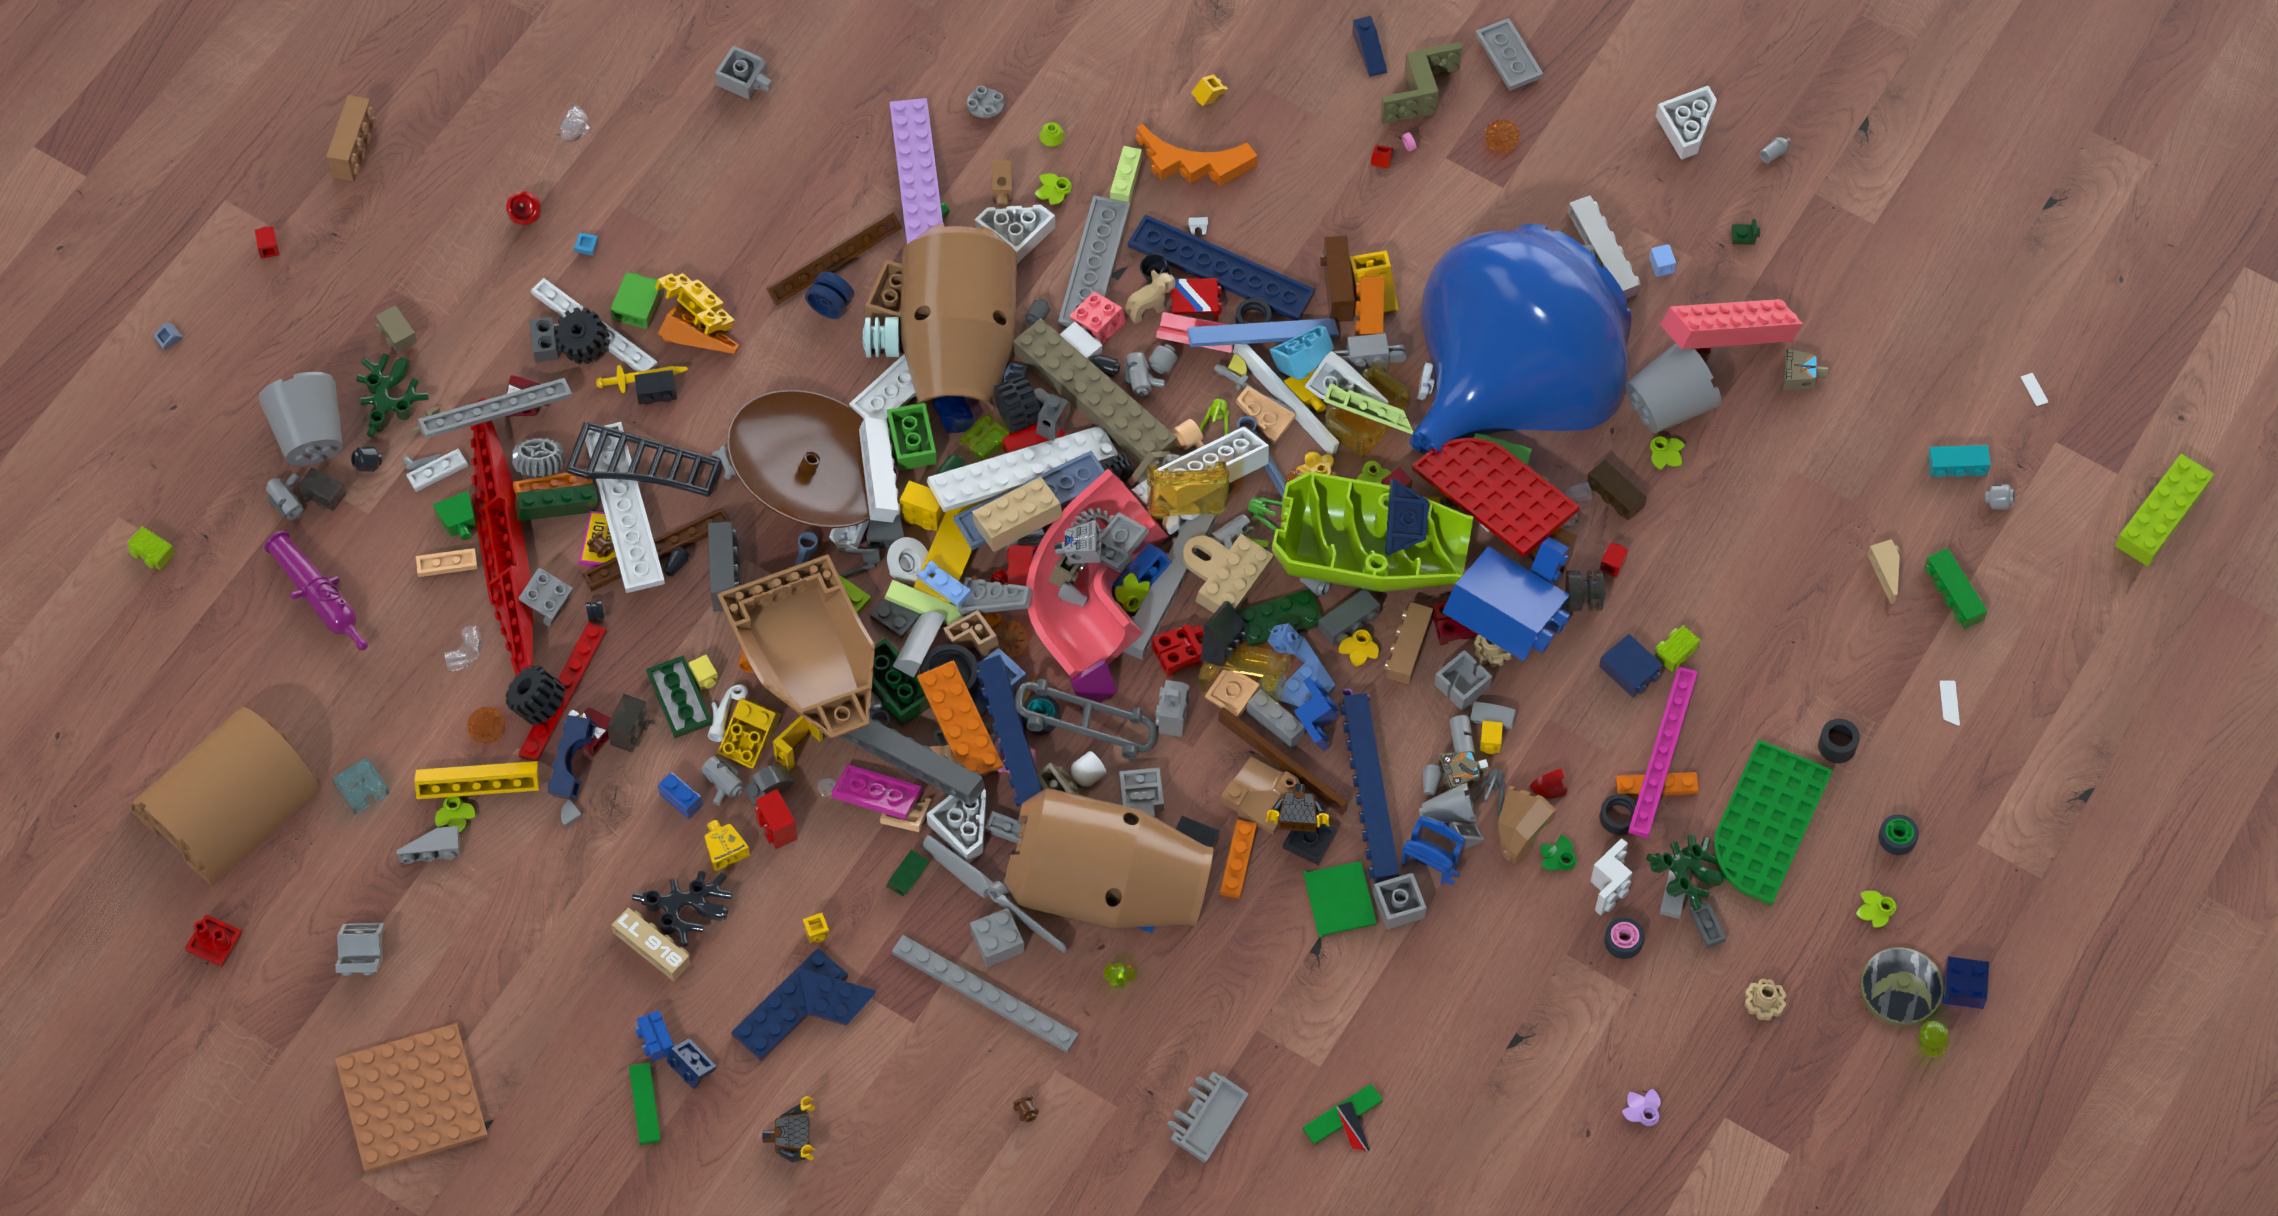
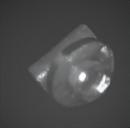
[818,778,838,797]

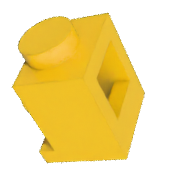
[803,913,829,943]

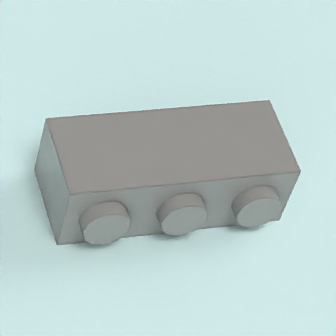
[1246,689,1305,750]

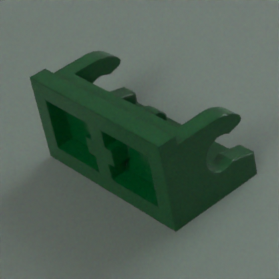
[886,849,930,896]

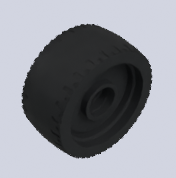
[920,644,980,697]

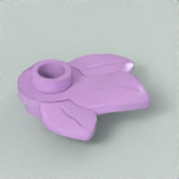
[1622,1089,1661,1126]

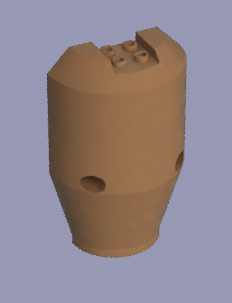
[900,223,1017,411]
[1004,788,1213,928]

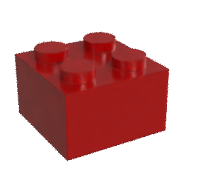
[754,789,797,849]

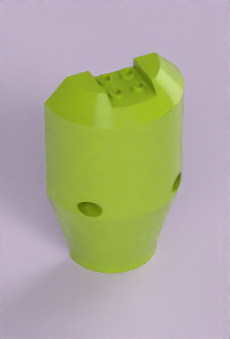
[1272,471,1473,592]

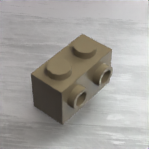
[375,305,417,353]
[1048,554,1086,588]
[1038,763,1079,795]

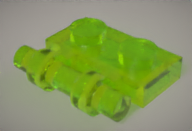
[959,415,1009,461]

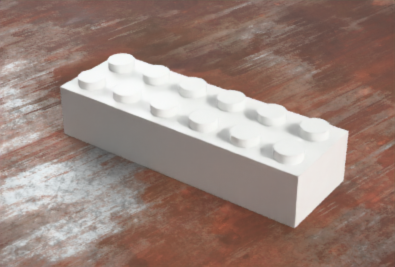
[1152,427,1269,509]

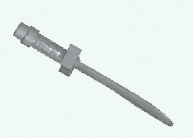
[1214,364,1295,413]

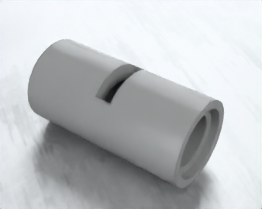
[1449,715,1475,756]

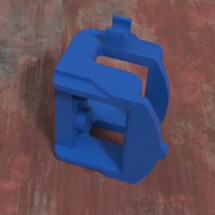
[1401,817,1465,885]

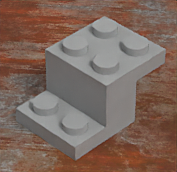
[335,923,385,976]

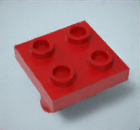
[185,914,242,967]

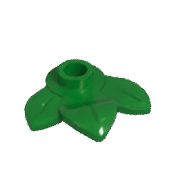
[1540,835,1577,871]

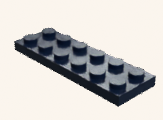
[731,948,848,1061]

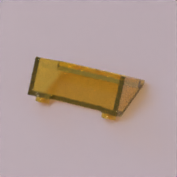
[1198,644,1291,704]

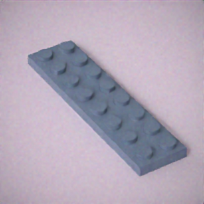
[953,450,1105,550]

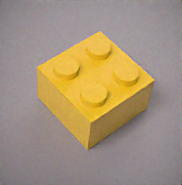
[900,481,946,532]

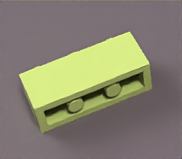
[1110,146,1142,202]

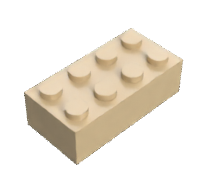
[972,477,1062,552]

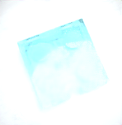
[332,757,390,814]

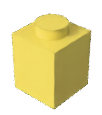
[688,655,718,690]

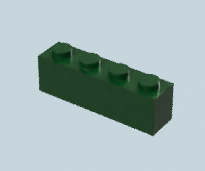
[514,484,598,521]

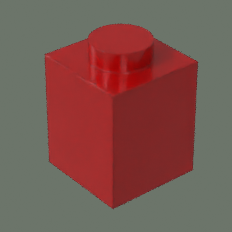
[255,226,280,259]
[1599,542,1628,578]

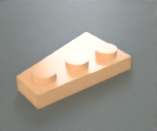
[1237,386,1296,445]

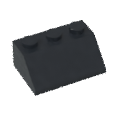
[1201,601,1247,666]

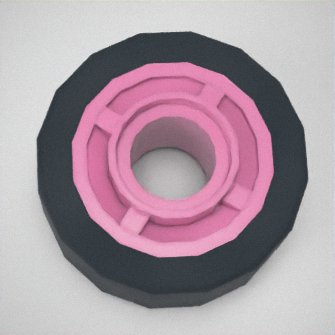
[1604,917,1644,959]

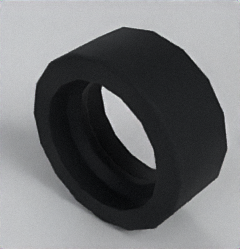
[1235,298,1272,324]
[1599,794,1636,835]

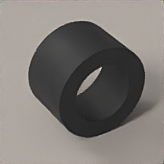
[1818,718,1860,763]

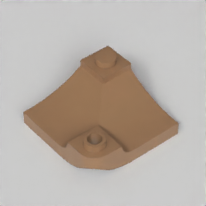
[1221,756,1300,834]

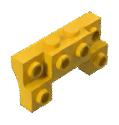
[655,273,734,335]

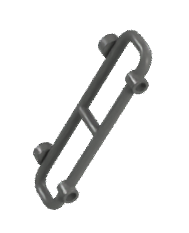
[1015,679,1157,760]

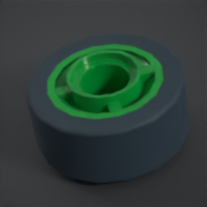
[1878,814,1919,855]

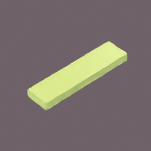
[885,580,964,625]

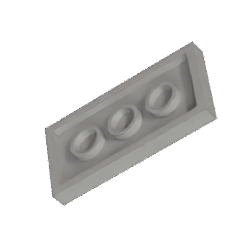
[1475,18,1543,91]

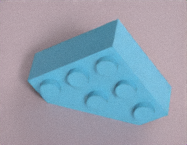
[1269,325,1334,379]

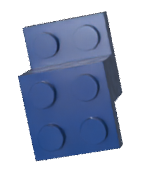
[1294,677,1339,751]

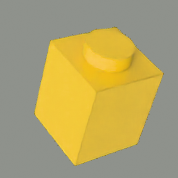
[1480,721,1503,754]

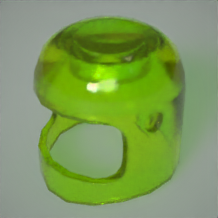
[1918,1021,1949,1057]

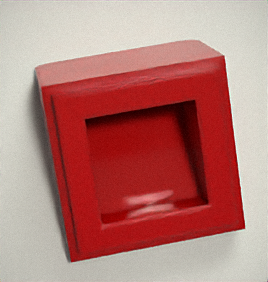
[1371,145,1393,168]

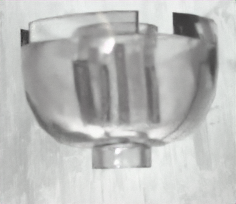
[556,103,590,142]

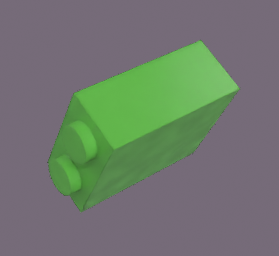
[610,272,664,329]

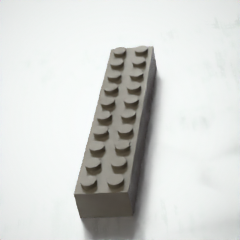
[1013,318,1177,464]

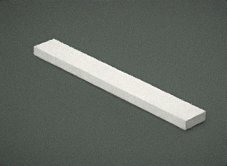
[531,278,658,372]
[1233,344,1340,456]

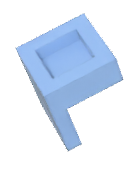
[1649,245,1676,277]

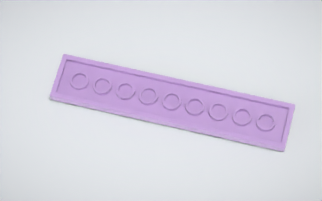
[890,98,943,244]

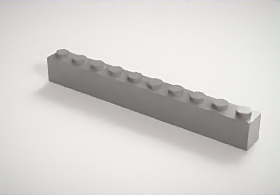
[1123,489,1227,660]

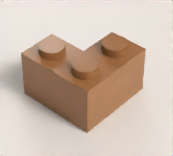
[943,610,1000,659]

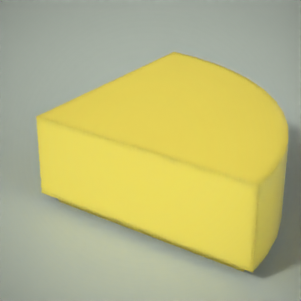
[1227,354,1247,377]

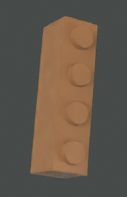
[1384,602,1433,685]

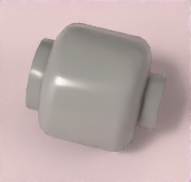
[1149,344,1178,374]
[1985,484,2015,510]

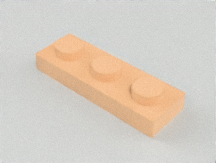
[416,548,478,577]

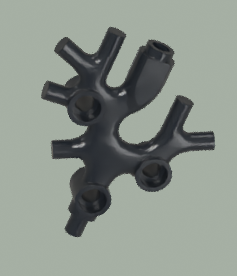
[632,871,733,946]

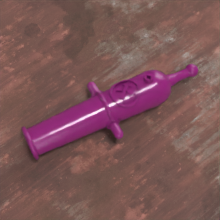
[264,531,368,651]

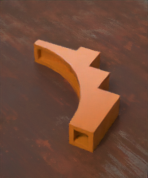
[1135,124,1258,187]

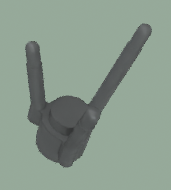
[838,548,880,577]
[1472,769,1506,816]

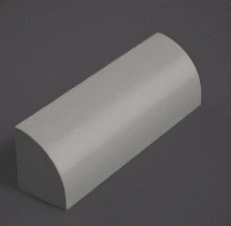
[893,612,945,677]

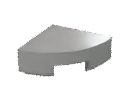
[561,799,582,828]

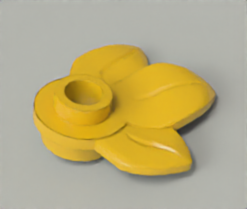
[1296,452,1334,475]
[1339,629,1379,667]

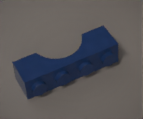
[547,715,597,801]

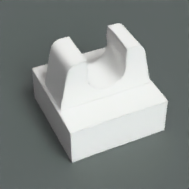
[1188,217,1208,235]

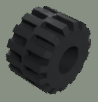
[554,307,610,364]
[994,375,1040,433]
[505,665,565,725]

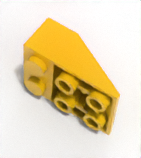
[1350,250,1398,313]
[717,698,782,769]

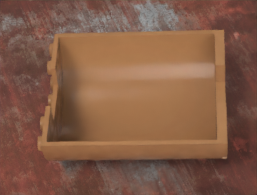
[129,707,321,886]

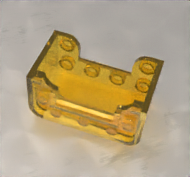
[1324,364,1411,458]

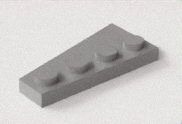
[958,577,1033,615]

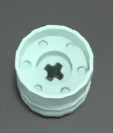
[863,317,900,358]

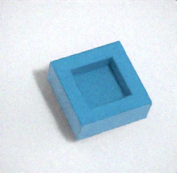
[574,232,598,256]

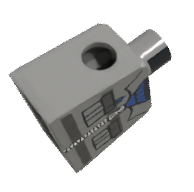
[1054,521,1101,564]

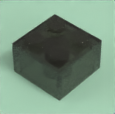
[607,694,650,753]

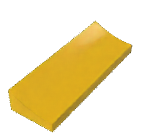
[913,500,985,603]

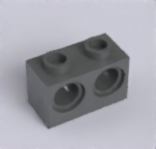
[529,317,561,363]

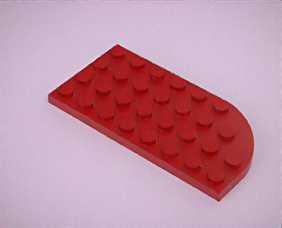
[1412,438,1580,557]

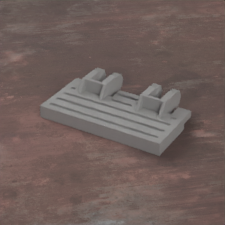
[1167,1071,1248,1163]

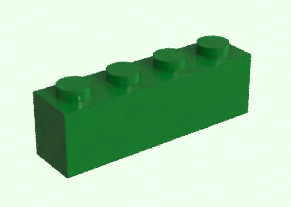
[1924,548,1988,629]

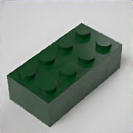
[872,638,931,727]

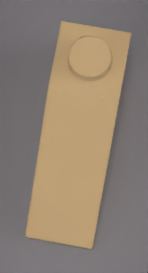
[1867,539,1900,604]

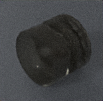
[1565,570,1605,612]

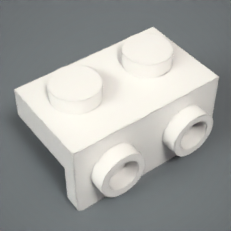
[829,520,869,549]

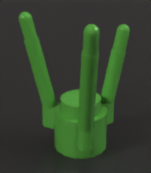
[1248,497,1283,531]

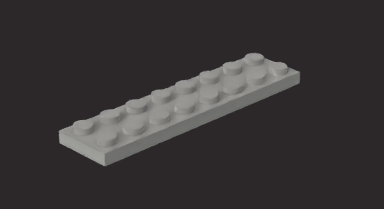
[1058,195,1130,332]

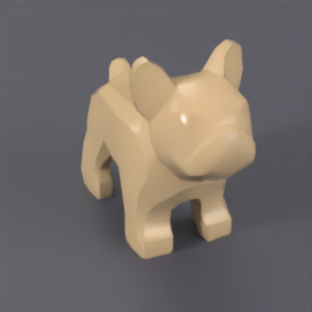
[1124,270,1175,324]

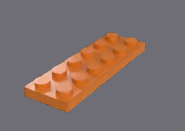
[917,660,1003,776]

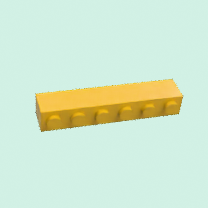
[414,761,540,799]

